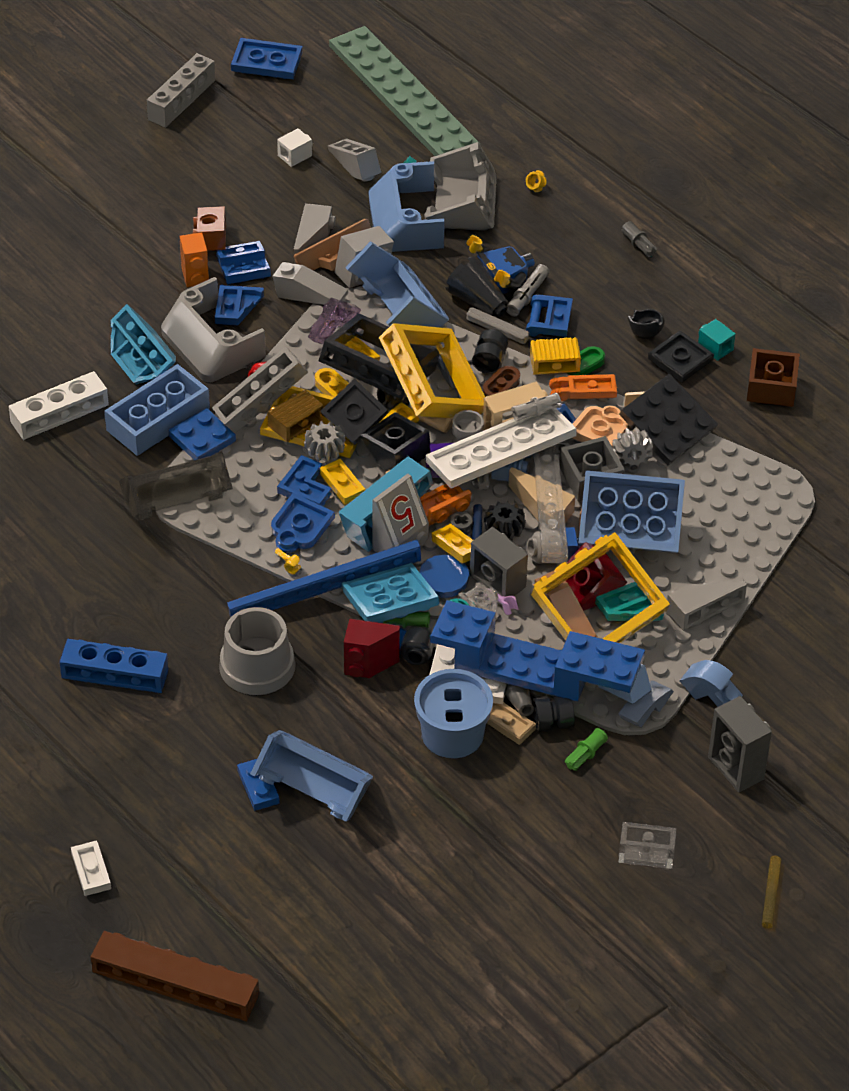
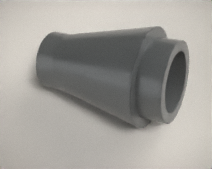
[505,684,534,716]

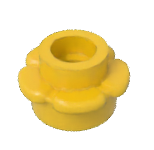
[526,170,547,192]

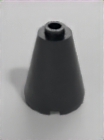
[445,256,508,317]

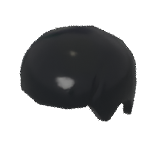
[628,309,665,339]

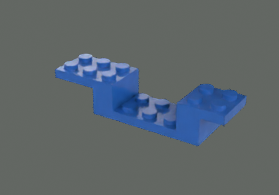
[430,600,645,701]

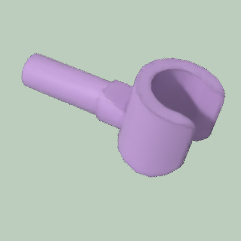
[489,590,519,615]

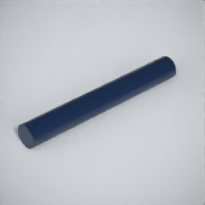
[472,504,483,540]

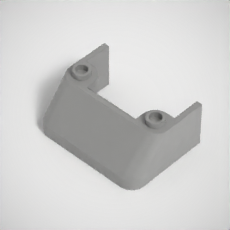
[161,277,266,382]

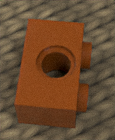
[193,206,226,251]

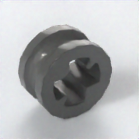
[450,512,472,535]

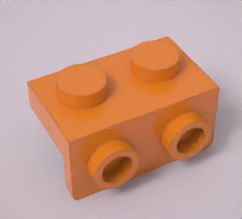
[420,484,472,526]

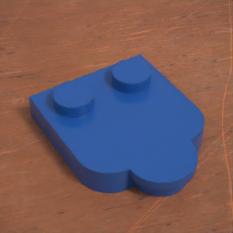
[271,493,335,553]

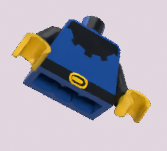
[466,235,535,294]

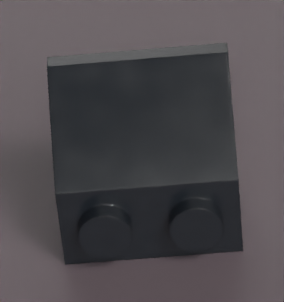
[361,412,430,471]

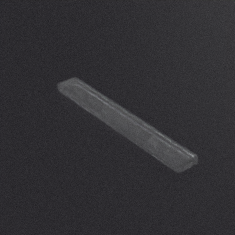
[533,444,568,563]

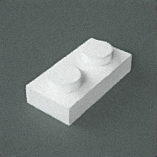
[71,841,111,896]

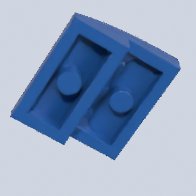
[216,241,271,284]

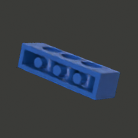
[60,639,169,693]

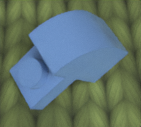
[680,660,743,707]

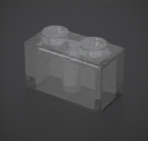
[618,822,676,869]

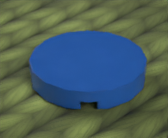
[419,555,469,598]

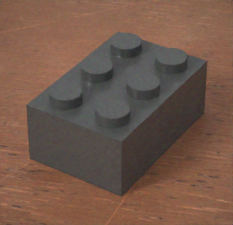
[708,696,772,793]

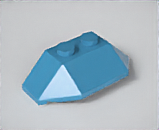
[111,304,176,384]

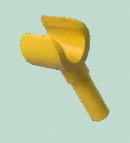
[275,548,301,575]

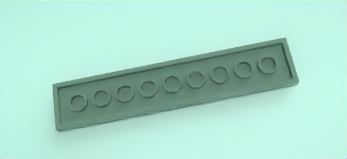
[329,26,480,156]

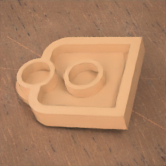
[572,406,628,448]

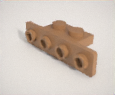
[294,219,371,271]

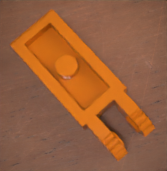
[549,374,617,401]

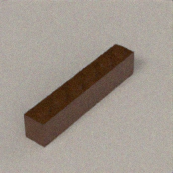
[90,931,259,1022]

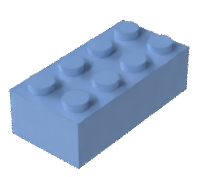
[105,364,210,456]

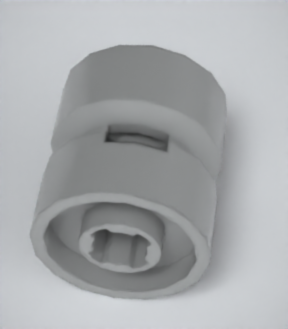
[452,410,484,443]

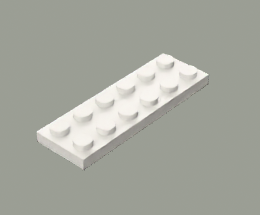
[426,408,577,488]

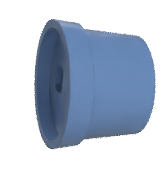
[414,669,493,758]

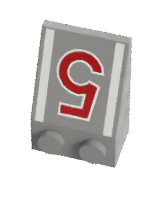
[372,474,429,553]

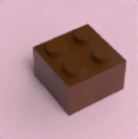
[746,348,800,407]

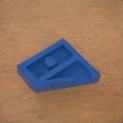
[215,285,264,325]

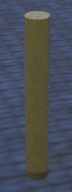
[762,856,781,928]

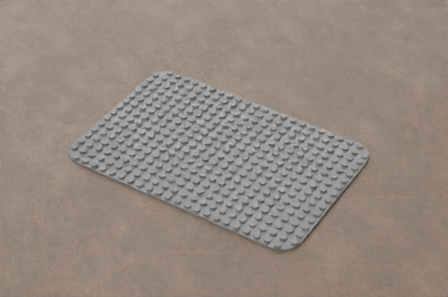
[152,286,815,735]

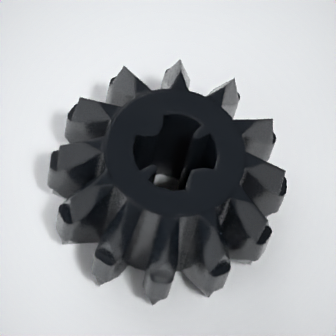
[484,500,526,541]

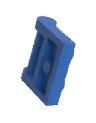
[526,295,573,337]

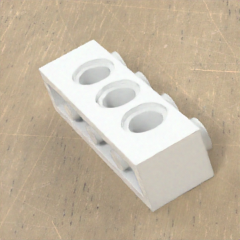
[9,371,109,440]

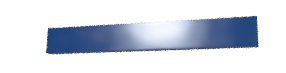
[227,540,421,618]

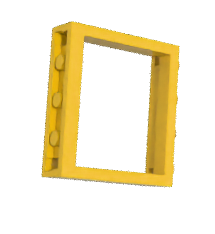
[379,323,485,418]
[531,532,670,643]

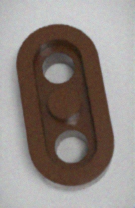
[483,366,520,397]

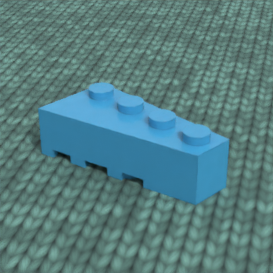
[338,456,434,552]

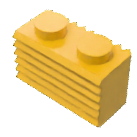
[530,337,581,375]

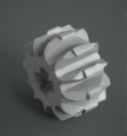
[304,421,345,462]
[612,427,653,469]

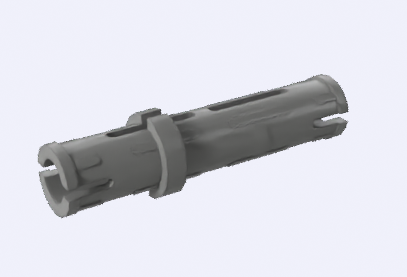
[506,264,550,316]

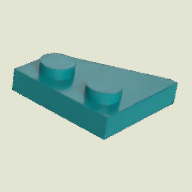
[595,582,664,621]

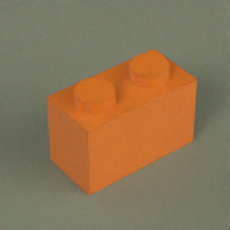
[180,232,209,288]

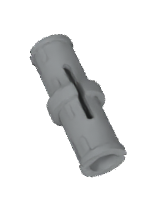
[511,393,562,421]

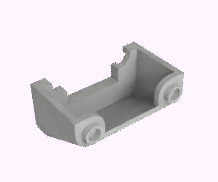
[424,142,496,231]

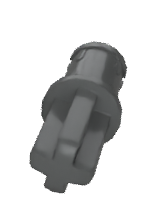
[621,221,657,257]

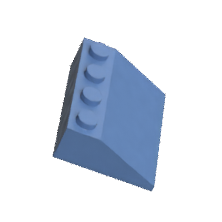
[578,471,685,553]

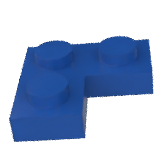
[277,455,332,506]
[237,759,279,811]

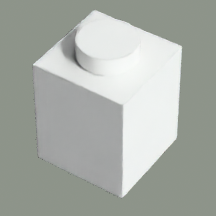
[277,129,313,167]

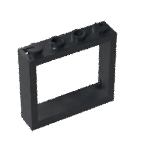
[318,313,440,400]

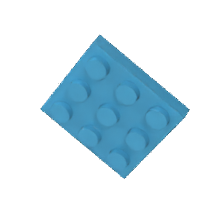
[342,563,440,623]

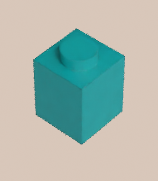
[698,319,736,361]

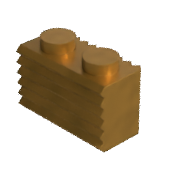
[268,389,323,442]

